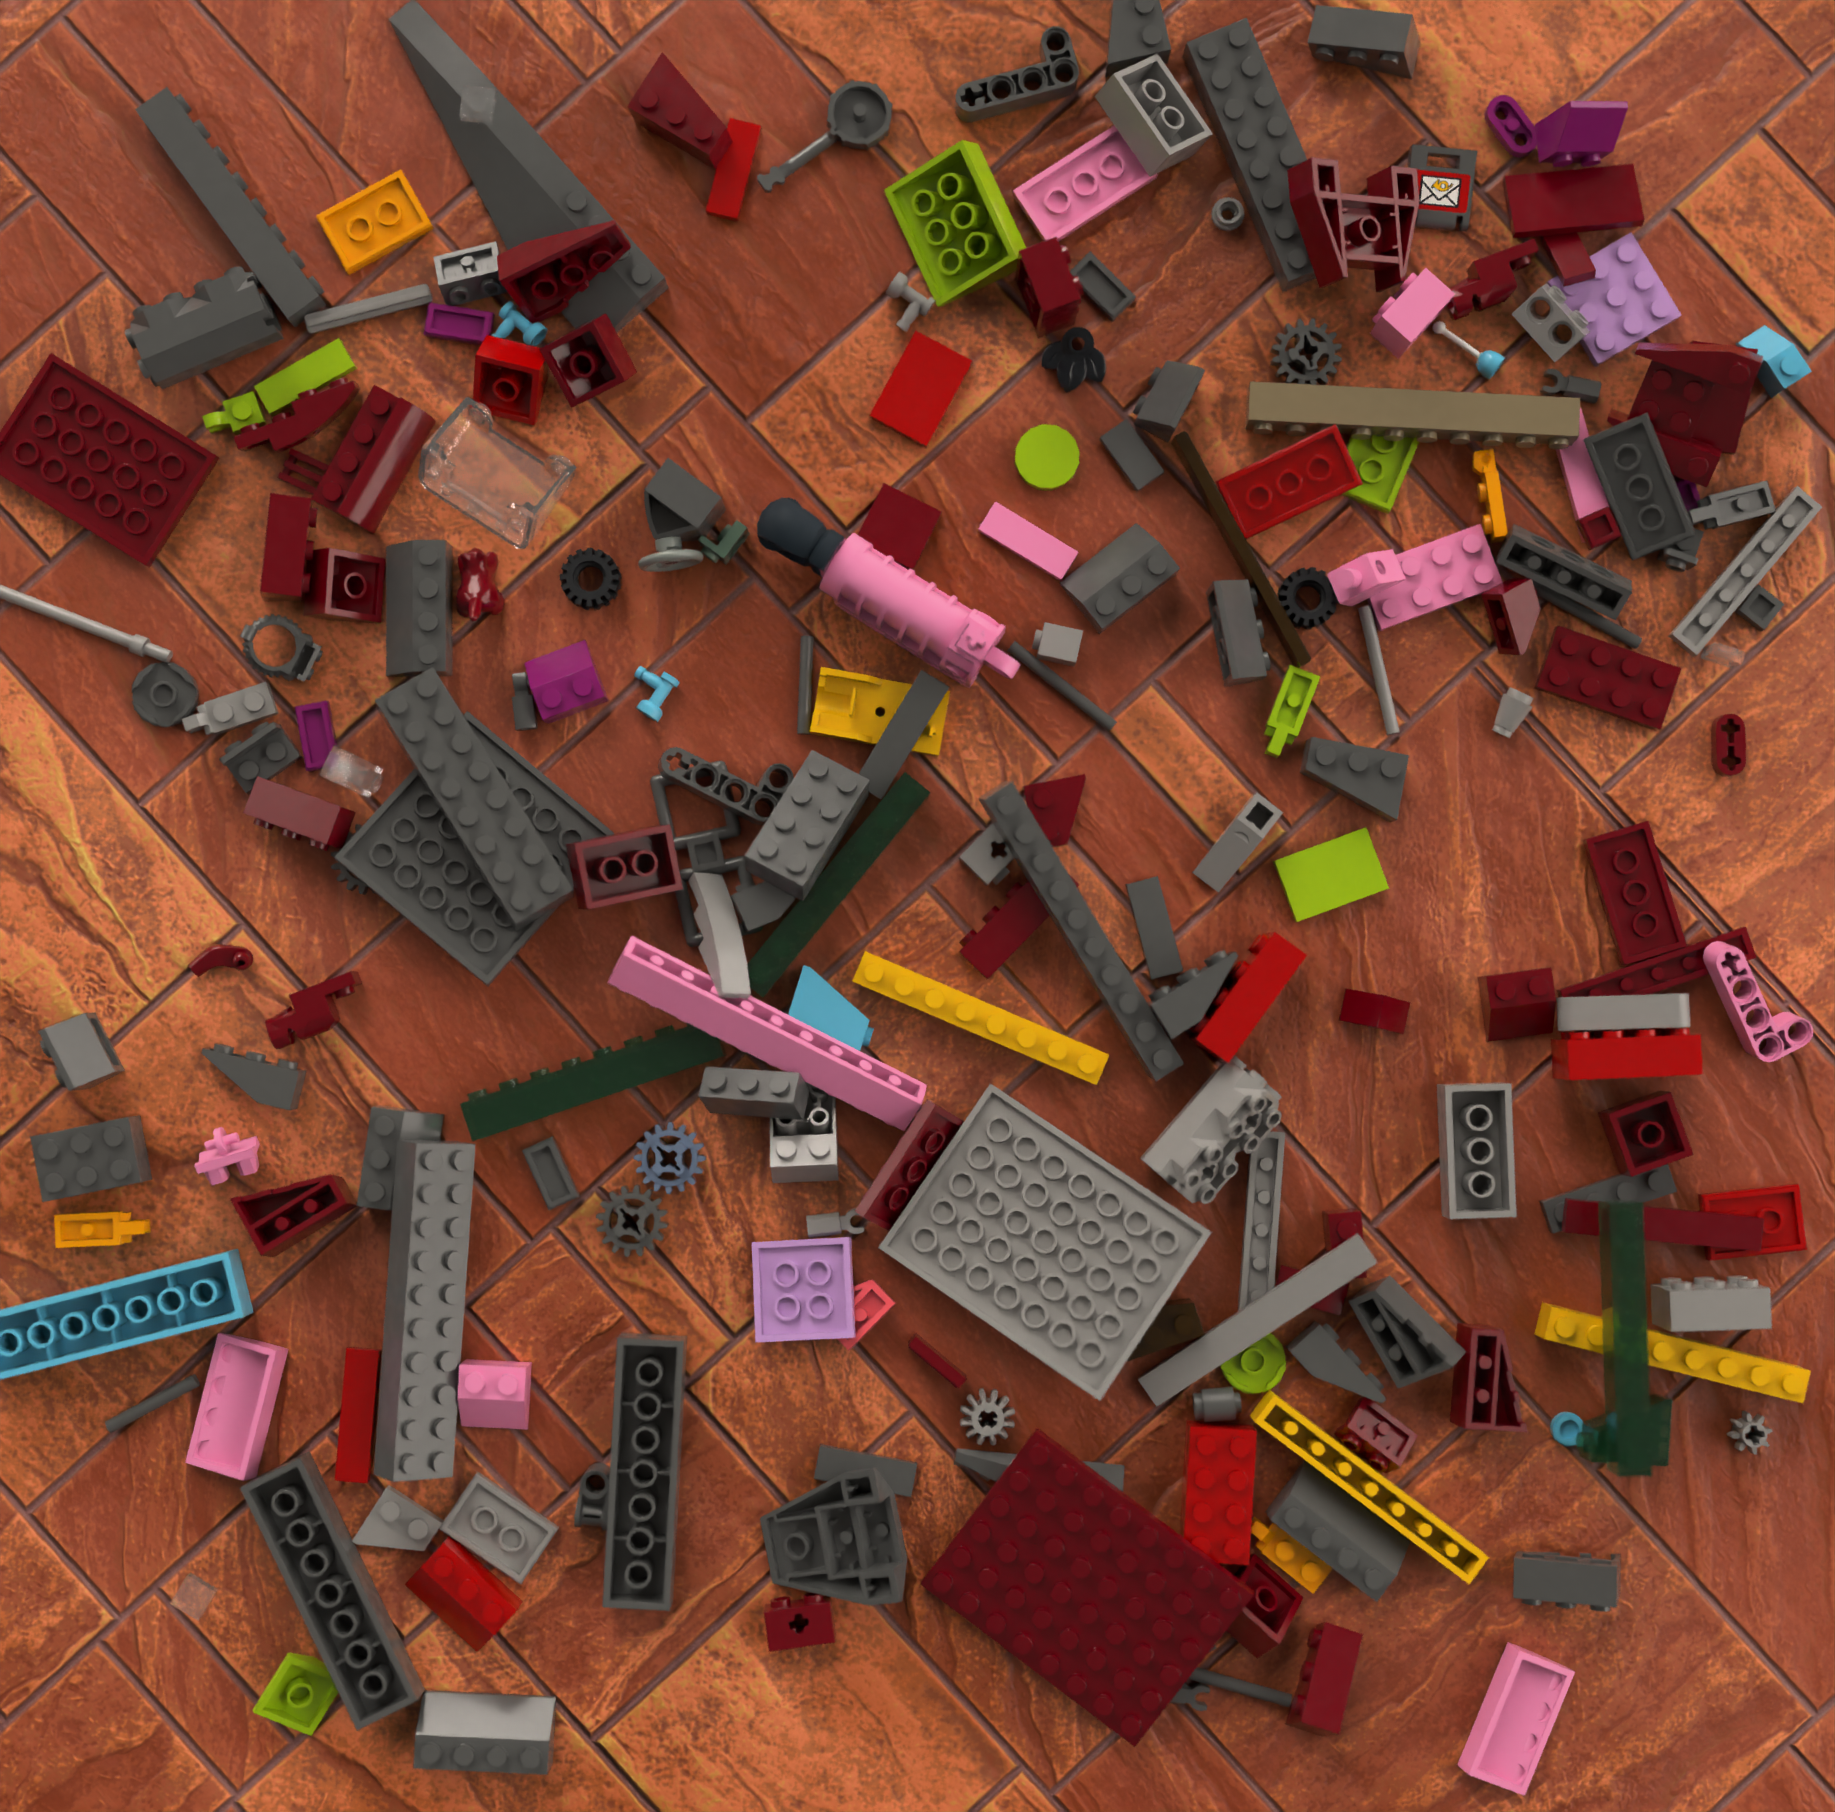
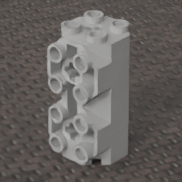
[1140,1055,1282,1204]

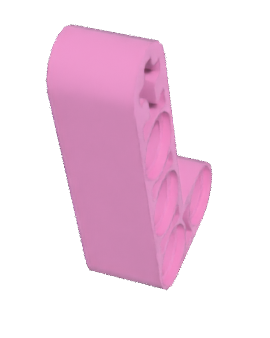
[1703,941,1813,1062]

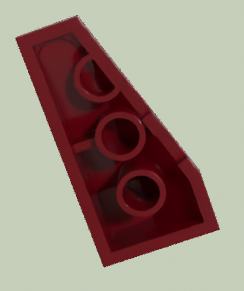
[497,220,631,324]

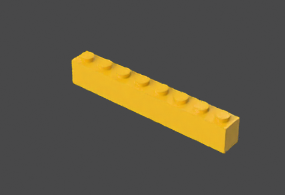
[852,951,1109,1085]
[1535,1302,1811,1403]
[1249,1390,1489,1584]

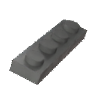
[1539,1164,1677,1233]

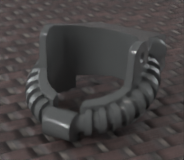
[240,614,323,682]

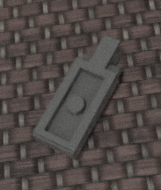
[1688,480,1776,530]

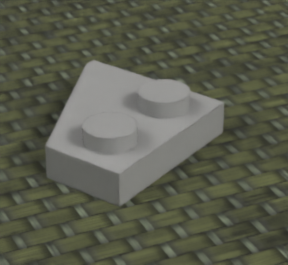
[352,1485,444,1551]

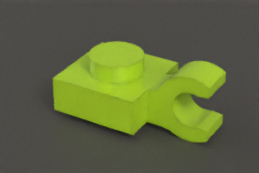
[202,391,267,435]

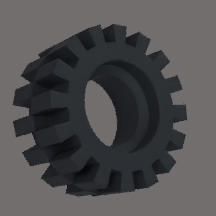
[560,548,622,610]
[1277,567,1339,629]

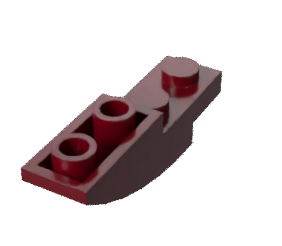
[233,378,360,453]

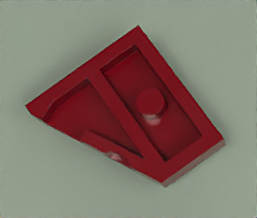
[1023,774,1086,847]

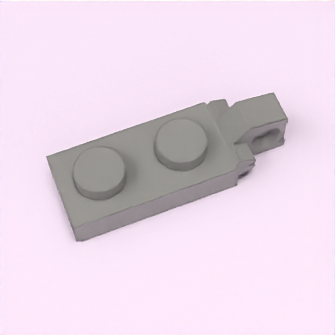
[182,682,279,735]

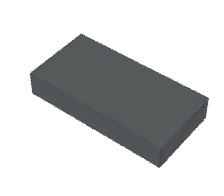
[1070,251,1136,322]
[1099,419,1164,492]
[522,1136,580,1210]

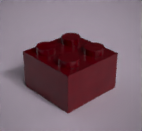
[1598,1091,1694,1177]

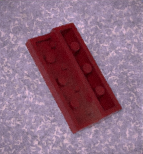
[311,385,436,535]

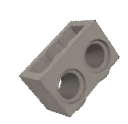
[1512,283,1590,362]

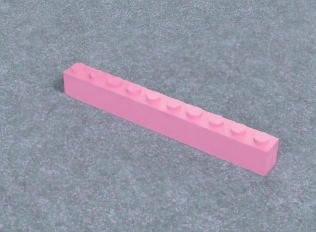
[608,936,927,1131]

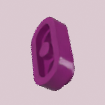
[1484,95,1537,157]

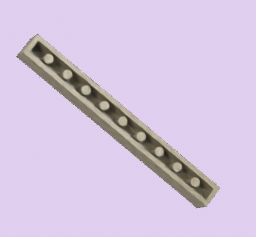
[1245,381,1580,450]

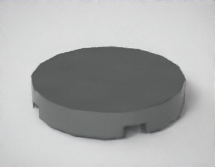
[131,662,199,728]

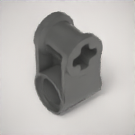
[574,1463,610,1531]

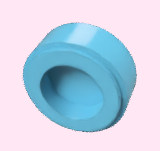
[1550,1412,1585,1446]

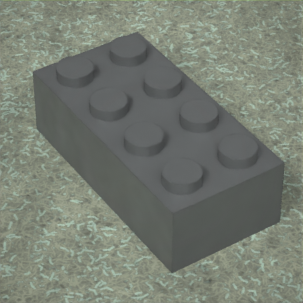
[745,750,870,901]

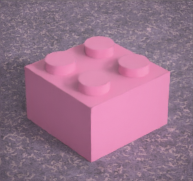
[1370,268,1455,359]

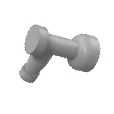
[885,272,936,332]

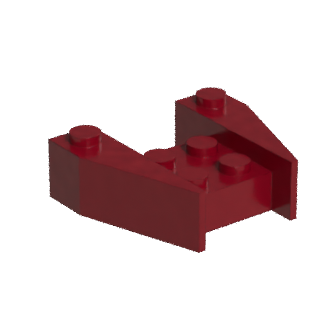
[1287,157,1420,292]
[1607,343,1763,487]

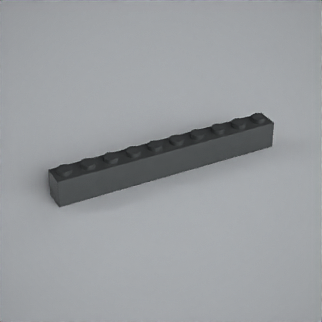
[978,781,1184,1081]

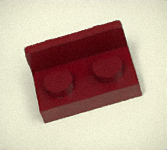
[1334,1396,1418,1473]

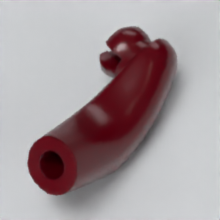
[188,944,253,977]

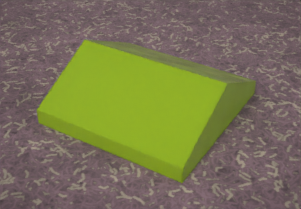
[253,1652,338,1736]

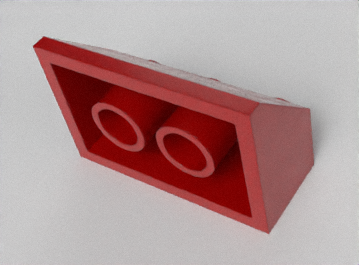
[404,1536,523,1652]

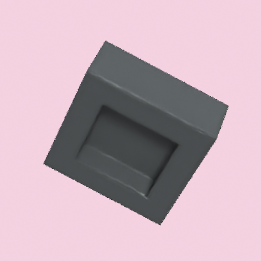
[1735,584,1784,632]

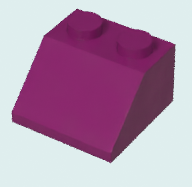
[1535,101,1628,167]
[524,640,609,724]

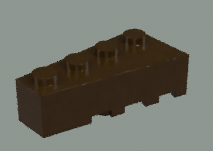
[1126,1298,1205,1362]

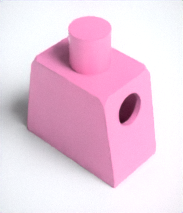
[1327,549,1406,606]

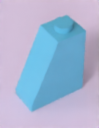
[788,965,874,1051]

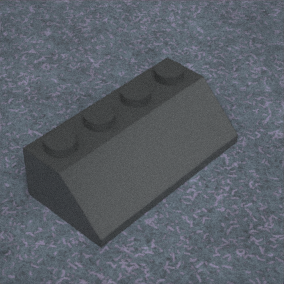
[386,540,453,677]
[1265,1460,1410,1602]
[413,1690,556,1775]

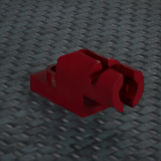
[1446,239,1539,320]
[265,971,362,1049]

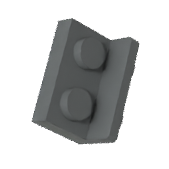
[433,241,507,306]
[219,722,303,794]

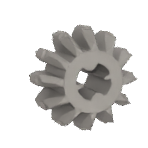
[960,1388,1015,1445]

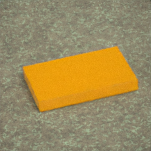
[316,169,434,275]

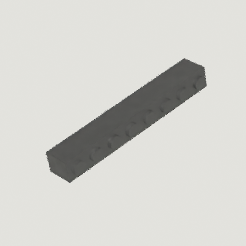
[135,87,327,327]

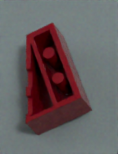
[230,1174,357,1257]

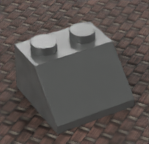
[1133,360,1205,443]

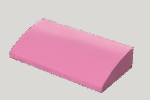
[185,1333,289,1481]
[1457,1642,1575,1796]

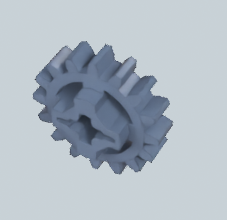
[634,1122,706,1194]

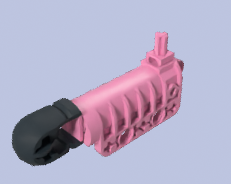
[757,497,1021,688]

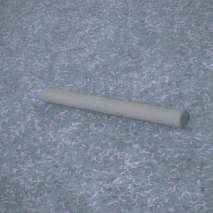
[1358,605,1400,735]

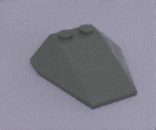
[760,1468,907,1606]

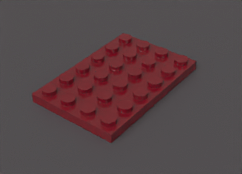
[0,353,220,568]

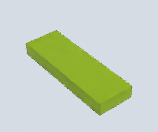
[254,338,357,417]

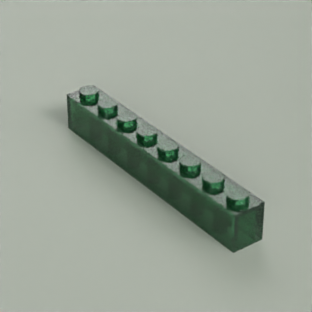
[747,772,931,998]
[460,1023,726,1141]
[1598,1200,1652,1477]

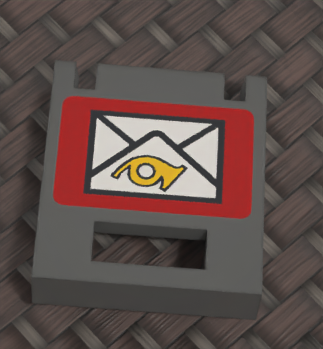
[1407,144,1477,232]

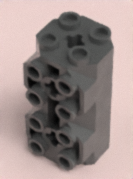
[125,267,284,389]

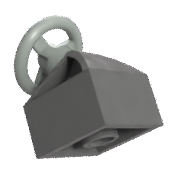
[638,458,726,572]

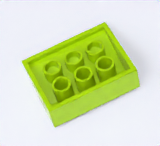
[884,140,1026,307]

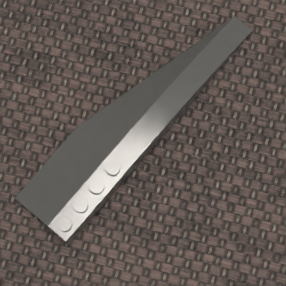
[389,0,668,333]

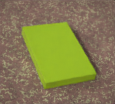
[1341,435,1419,514]
[1273,827,1389,922]

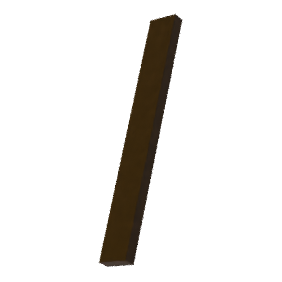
[1171,431,1311,668]

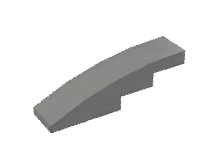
[688,872,751,999]

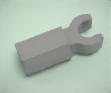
[806,1208,865,1238]

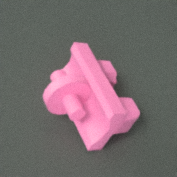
[194,1127,260,1185]

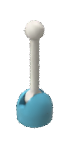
[1433,321,1505,380]

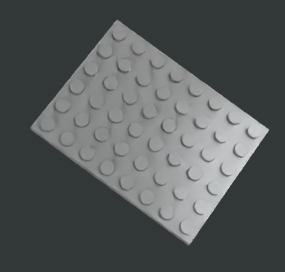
[878,1083,1212,1401]

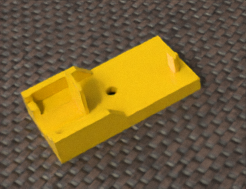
[810,667,950,756]

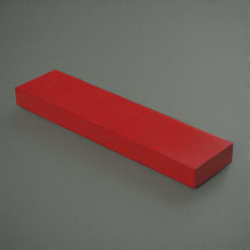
[335,1347,381,1483]

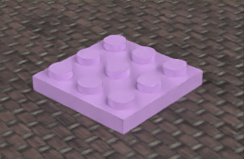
[1547,232,1681,367]
[751,1237,856,1343]

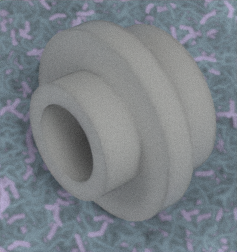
[1211,197,1244,231]

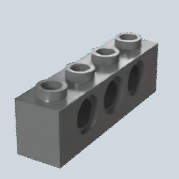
[1496,523,1632,620]

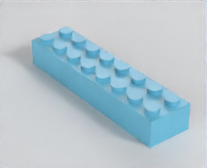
[0,1249,254,1380]

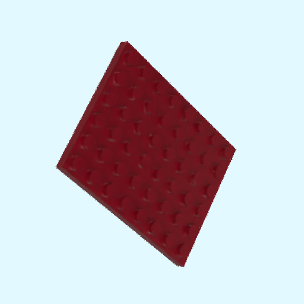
[920,1428,1254,1747]

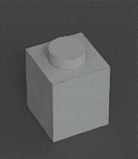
[1032,622,1083,667]

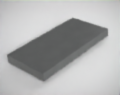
[1583,412,1696,560]

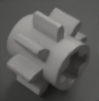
[1727,1411,1772,1455]

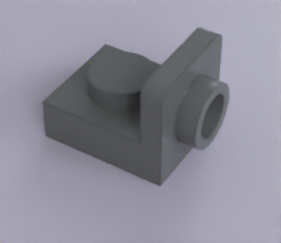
[1657,528,1704,572]

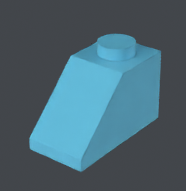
[1736,325,1812,398]

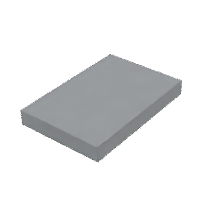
[439,1472,559,1585]

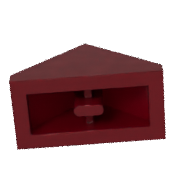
[1339,988,1410,1034]

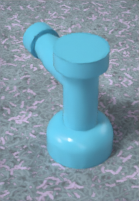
[491,301,548,347]
[634,666,680,722]

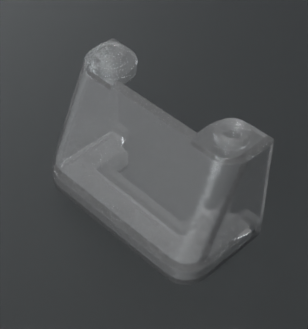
[418,396,577,549]

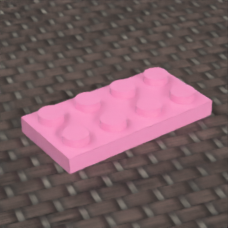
[1012,125,1157,241]
[1367,524,1502,631]

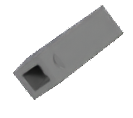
[1192,793,1283,893]

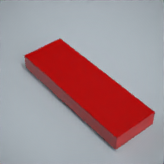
[706,118,762,222]

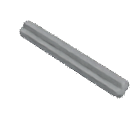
[305,284,432,334]

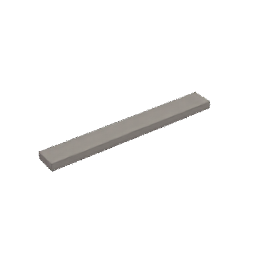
[1138,1233,1377,1406]

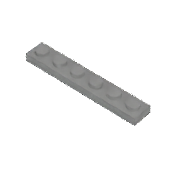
[1669,486,1822,657]
[1238,1131,1285,1311]

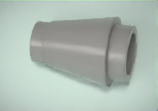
[1492,687,1534,738]

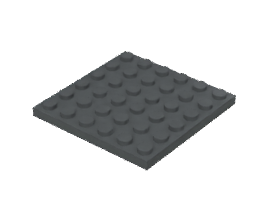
[334,711,615,987]

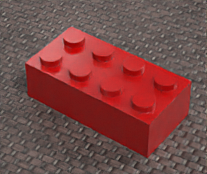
[1189,932,1307,1063]
[1551,1028,1703,1080]
[1179,1420,1257,1565]

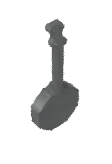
[757,80,893,193]

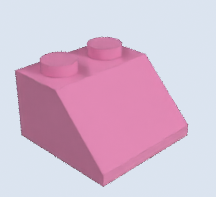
[457,1359,532,1429]

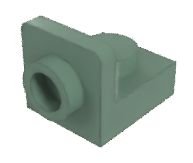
[698,520,750,565]

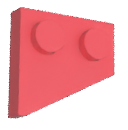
[838,1280,896,1350]

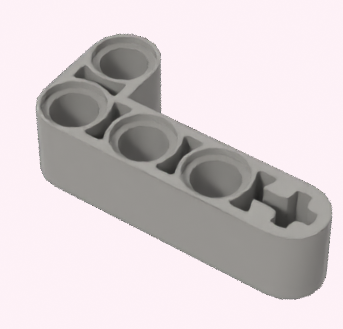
[1556,993,1690,1031]

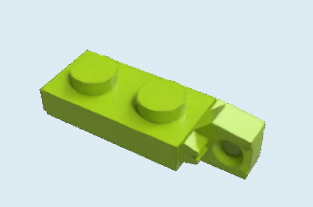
[1264,665,1320,758]

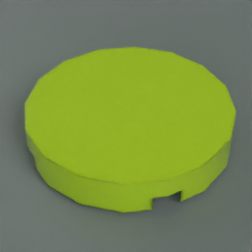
[1015,424,1079,490]
[1220,1333,1286,1394]

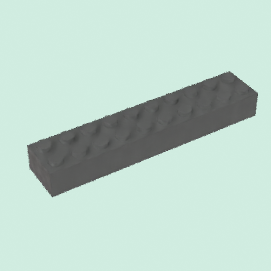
[374,1140,476,1482]

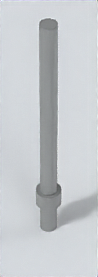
[0,584,173,663]

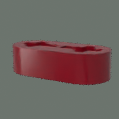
[1711,714,1746,777]

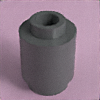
[1192,1387,1242,1423]

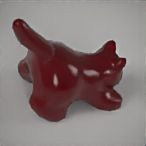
[456,548,505,622]

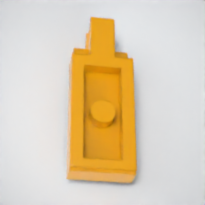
[1472,449,1508,543]
[54,1211,151,1248]
[1251,1516,1333,1594]

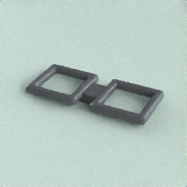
[650,760,763,947]

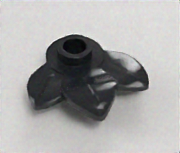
[1042,327,1106,393]

